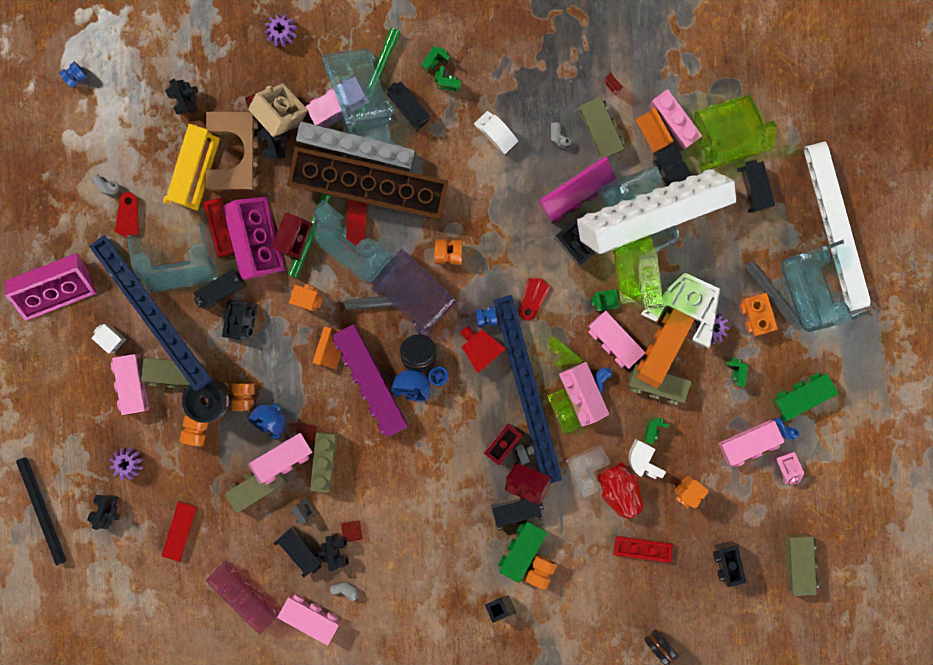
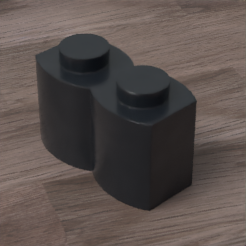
[652,144,692,187]

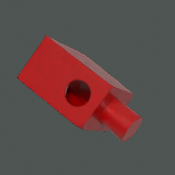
[460,326,505,373]

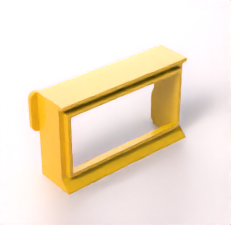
[163,124,220,211]

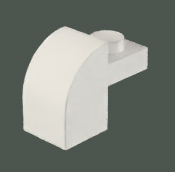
[474,111,518,154]
[629,439,666,479]

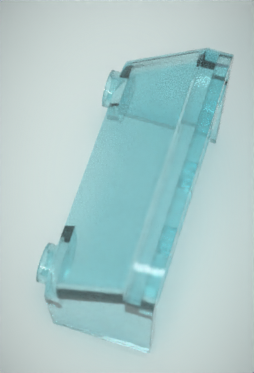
[127,223,218,293]
[781,240,869,332]

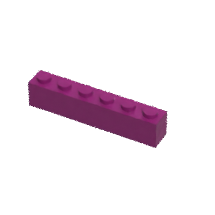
[332,324,408,437]

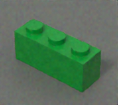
[772,372,838,421]
[497,519,547,583]

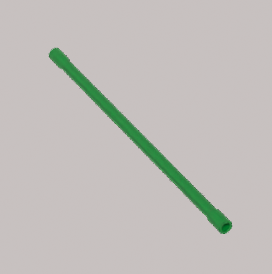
[288,28,401,278]

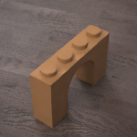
[206,112,259,191]

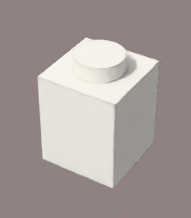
[92,324,127,354]

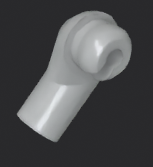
[551,122,571,149]
[91,174,119,194]
[330,582,358,601]

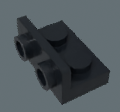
[222,299,257,341]

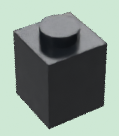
[485,595,517,623]

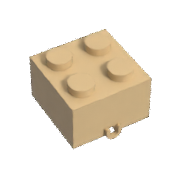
[248,83,308,137]

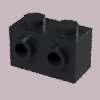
[713,541,747,587]

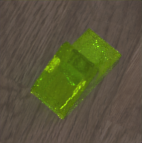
[547,336,583,366]

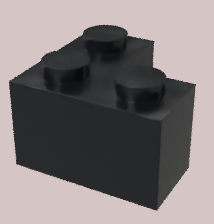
[554,211,595,267]

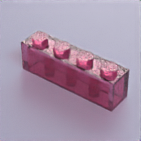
[205,560,279,635]

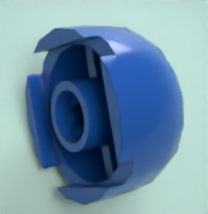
[391,370,431,402]
[247,404,286,440]

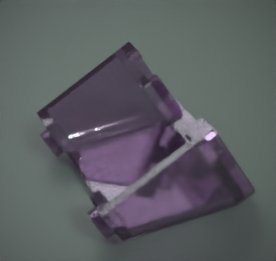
[371,248,458,336]

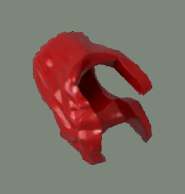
[597,462,643,519]

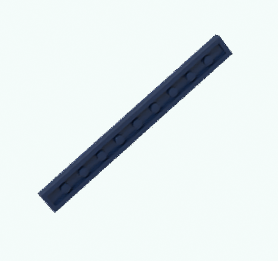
[89,235,212,392]
[493,295,562,483]

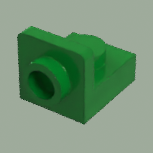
[421,46,450,73]
[434,66,461,92]
[591,289,619,311]
[725,358,748,387]
[643,417,669,444]

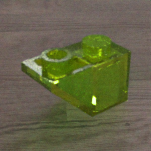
[547,388,581,435]

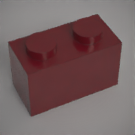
[271,212,313,259]
[484,422,523,465]
[505,463,551,505]

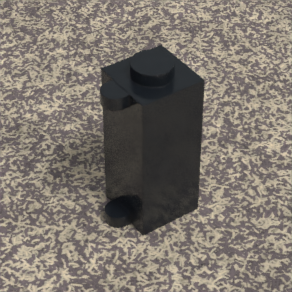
[386,81,431,132]
[737,159,775,213]
[193,269,246,310]
[492,498,544,531]
[274,525,323,578]

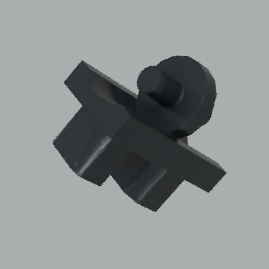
[165,79,199,115]
[256,125,290,159]
[87,495,121,530]
[317,533,349,571]

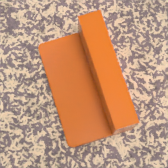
[635,107,673,154]
[312,326,342,369]

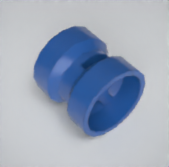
[59,61,87,88]
[475,306,498,328]
[429,366,449,386]

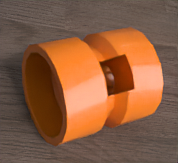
[434,239,462,265]
[229,383,255,411]
[179,415,208,446]
[524,554,557,590]

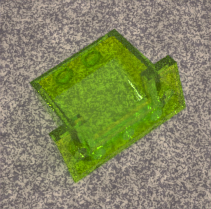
[694,94,777,172]
[613,235,664,309]

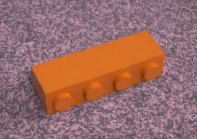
[636,308,695,389]

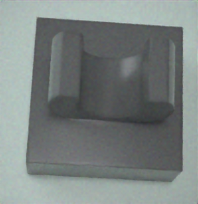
[512,444,535,465]
[290,498,317,525]

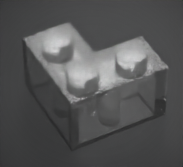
[566,444,610,498]

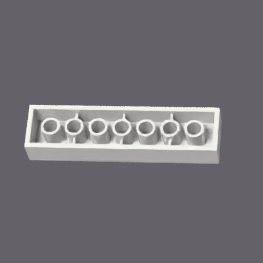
[577,170,736,254]

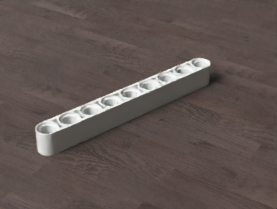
[804,141,871,311]

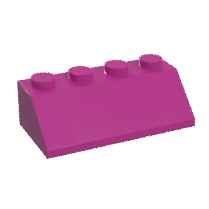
[538,156,616,223]
[223,197,285,280]
[5,253,96,321]

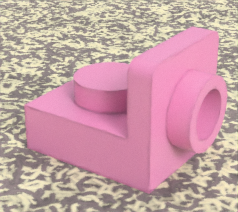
[776,452,804,485]

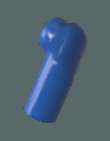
[593,367,613,393]
[773,417,799,440]

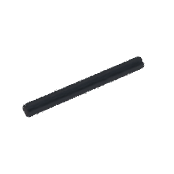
[16,457,67,566]

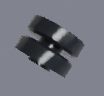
[182,379,231,423]

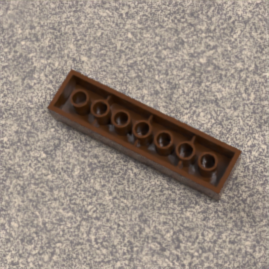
[287,147,448,220]

